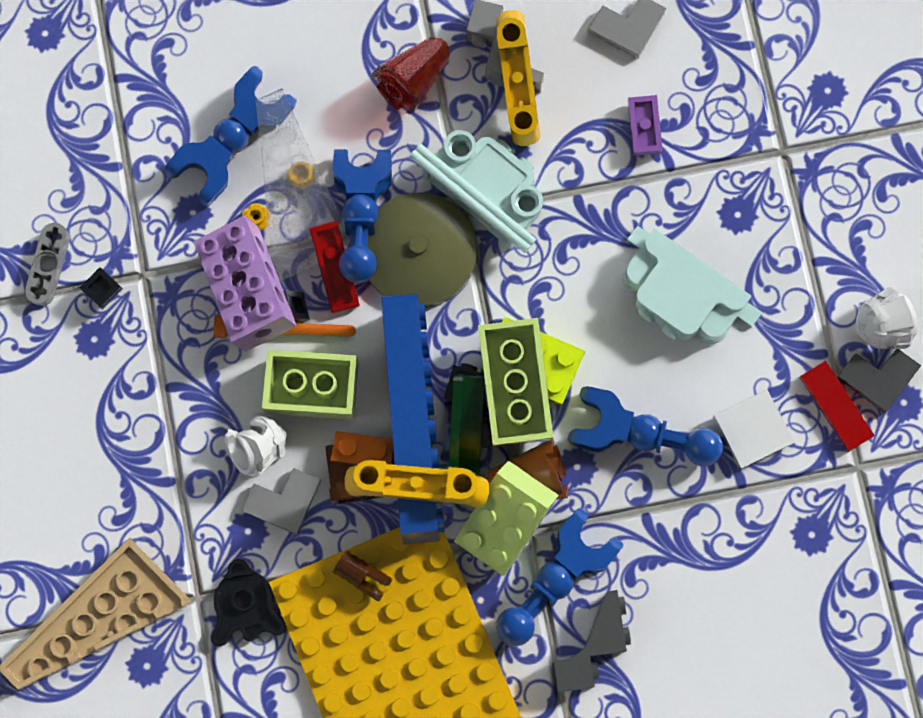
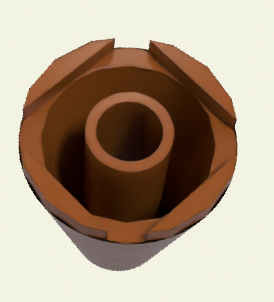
[485,440,569,500]

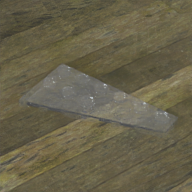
[256,88,350,282]

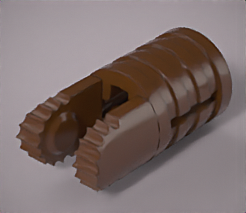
[332,550,393,601]

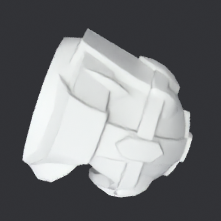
[854,286,917,349]
[225,415,287,477]

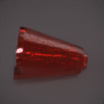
[372,37,450,114]

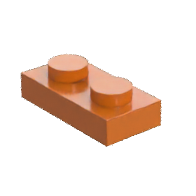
[331,431,394,465]

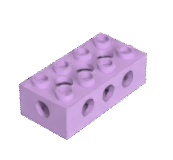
[194,215,297,352]

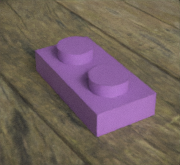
[627,95,663,156]

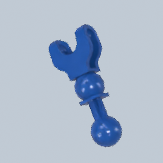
[332,149,392,283]
[567,386,723,467]
[496,508,623,646]

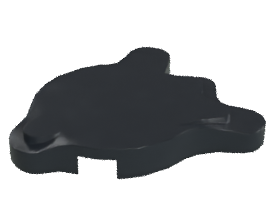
[211,559,286,647]

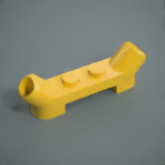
[496,10,541,146]
[345,460,489,508]

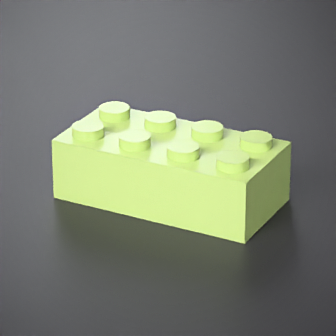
[478,318,554,448]

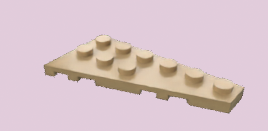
[0,538,193,690]

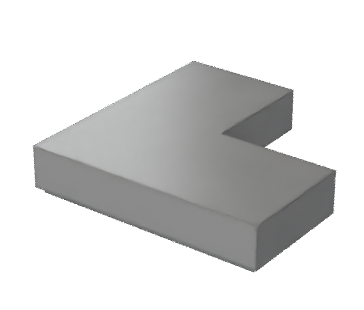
[588,0,666,58]
[242,468,321,535]

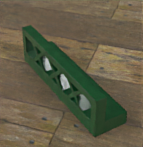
[449,374,485,476]

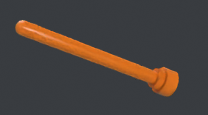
[214,314,356,338]

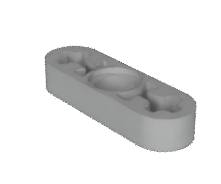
[25,223,70,307]

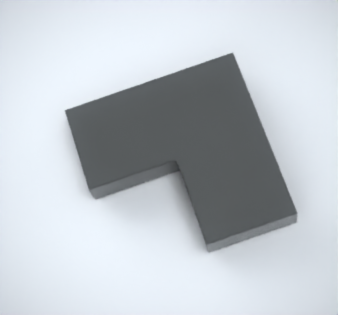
[837,349,921,413]

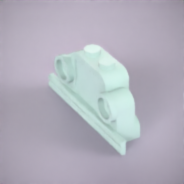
[409,130,543,253]
[624,225,762,344]

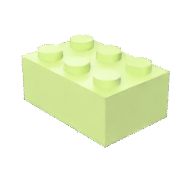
[262,350,359,420]
[454,461,558,576]

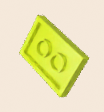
[481,316,585,406]

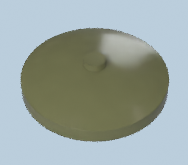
[368,193,477,308]

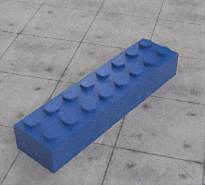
[381,294,445,545]

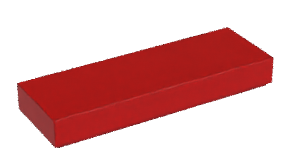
[309,221,360,313]
[799,361,875,452]

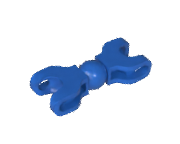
[164,66,297,207]

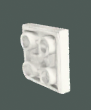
[713,390,795,470]

